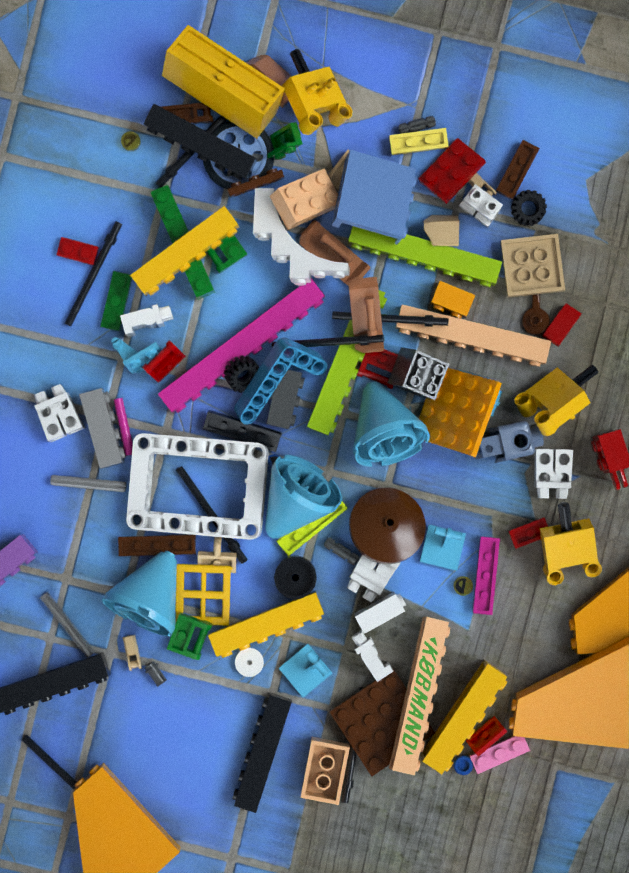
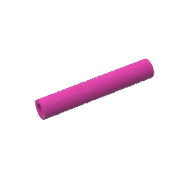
[113,398,133,456]

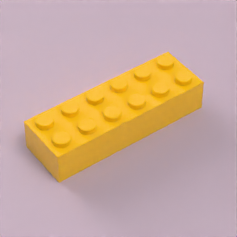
[420,660,507,774]

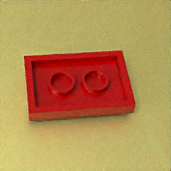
[418,138,486,204]

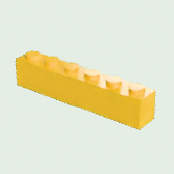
[130,206,239,296]
[208,591,324,658]

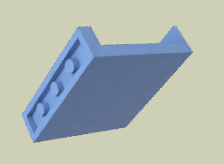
[331,149,417,244]

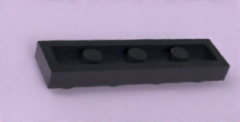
[203,410,282,452]

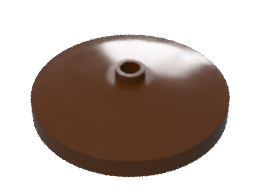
[349,488,426,564]

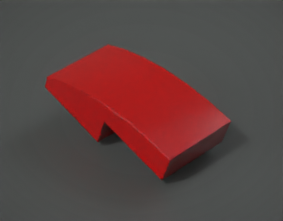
[542,303,582,347]

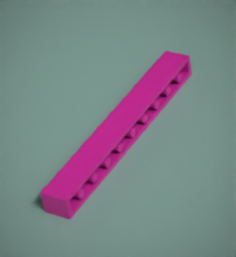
[158,278,325,413]

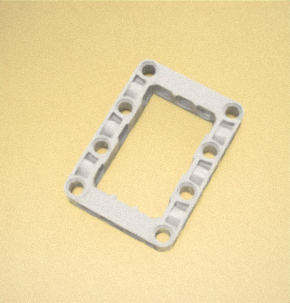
[126,433,269,540]

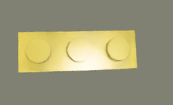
[389,128,449,156]

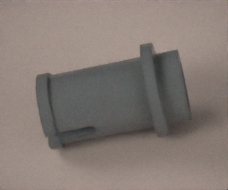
[144,661,167,687]

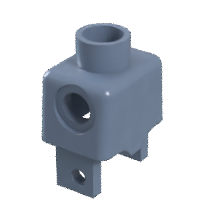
[475,421,544,463]

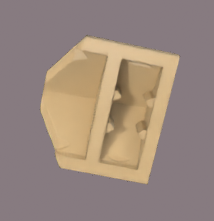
[424,215,459,246]

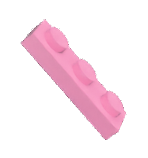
[469,736,530,774]

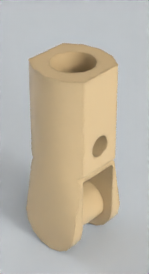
[468,173,497,196]
[122,635,142,671]

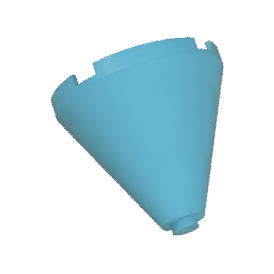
[353,382,430,467]
[265,455,342,538]
[102,550,177,637]

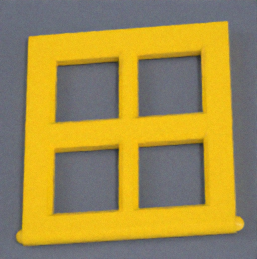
[176,564,233,626]

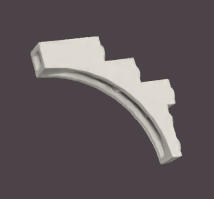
[253,188,350,286]

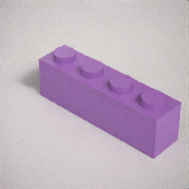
[0,534,38,587]

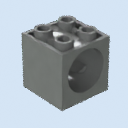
[387,347,449,400]

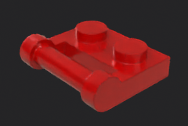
[142,340,186,383]
[357,349,398,389]

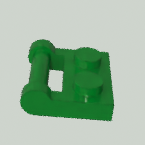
[206,235,247,274]
[167,612,212,660]

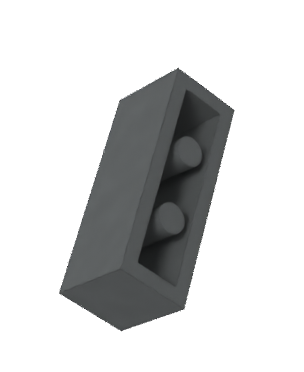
[266,370,305,429]

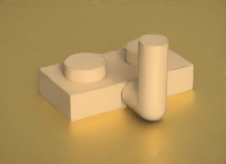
[198,537,237,573]

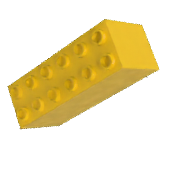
[162,25,285,139]

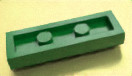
[100,271,132,332]

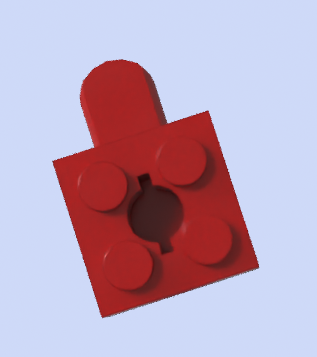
[591,429,629,490]

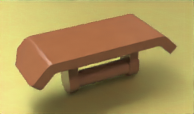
[246,55,291,108]
[299,220,370,286]
[348,277,384,353]

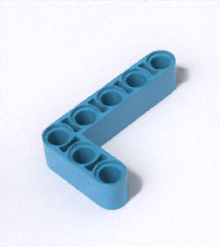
[234,337,327,425]

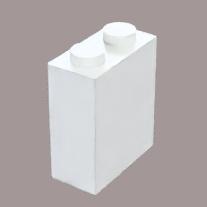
[354,592,406,634]

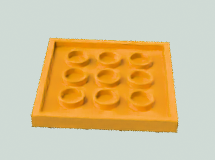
[419,368,502,457]

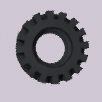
[511,190,547,226]
[224,355,260,393]

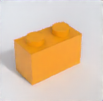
[430,281,475,319]

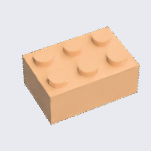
[270,168,338,230]
[301,737,350,805]

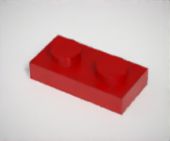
[56,237,99,266]
[508,517,548,549]
[466,716,508,757]

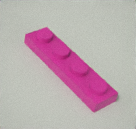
[473,536,500,615]

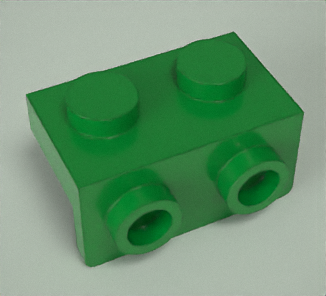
[267,122,303,160]

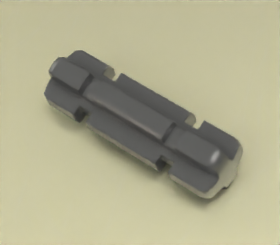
[398,116,436,134]
[324,537,359,565]

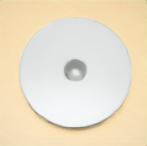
[235,648,264,677]

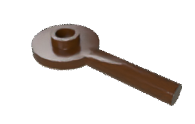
[522,294,550,335]

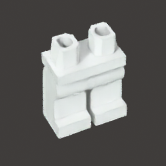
[459,184,503,228]
[120,304,173,338]
[34,384,85,442]
[534,449,573,499]
[347,555,400,602]
[352,630,393,682]

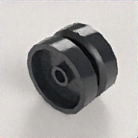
[274,555,317,599]

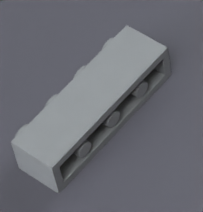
[79,388,126,469]

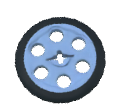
[203,121,275,189]

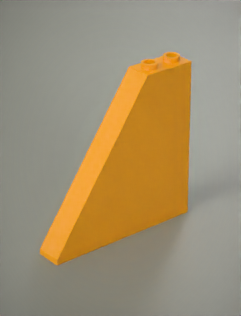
[569,567,629,654]
[509,637,629,749]
[73,762,181,873]

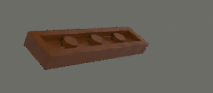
[118,535,196,556]

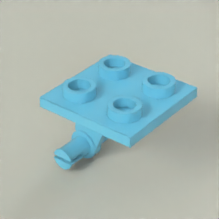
[111,337,162,374]
[420,525,466,571]
[279,644,332,698]

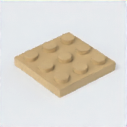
[500,234,565,298]

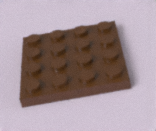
[329,669,435,776]

